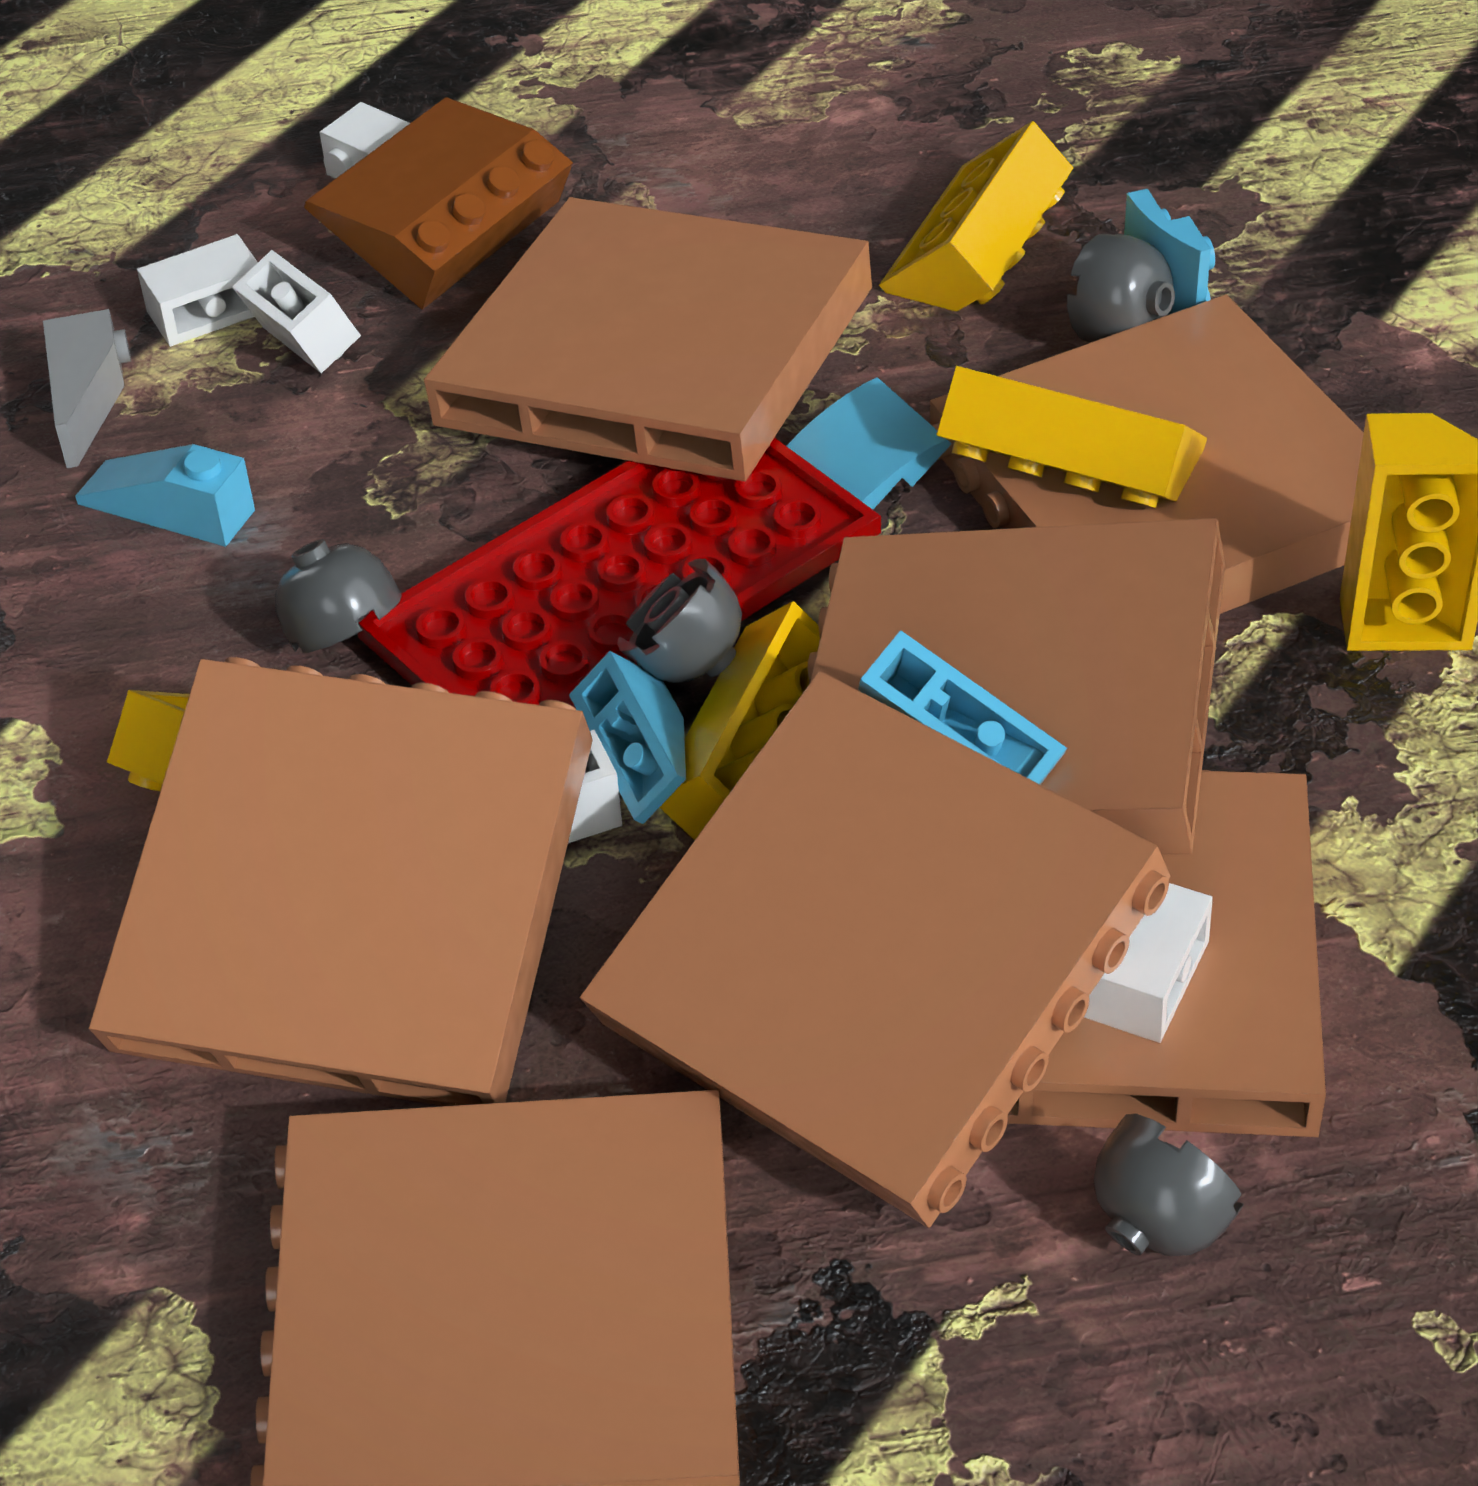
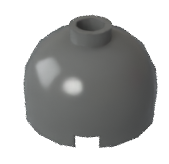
[1067,233,1175,342]
[275,539,402,653]
[617,559,742,683]
[1093,1113,1244,1256]

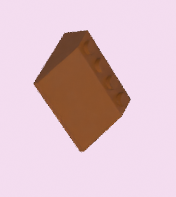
[304,97,573,310]

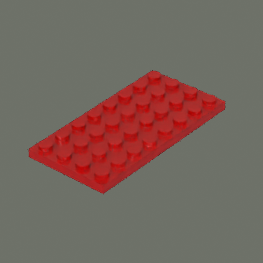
[357,437,881,709]

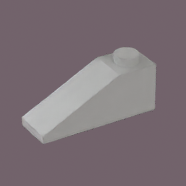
[43,309,131,468]

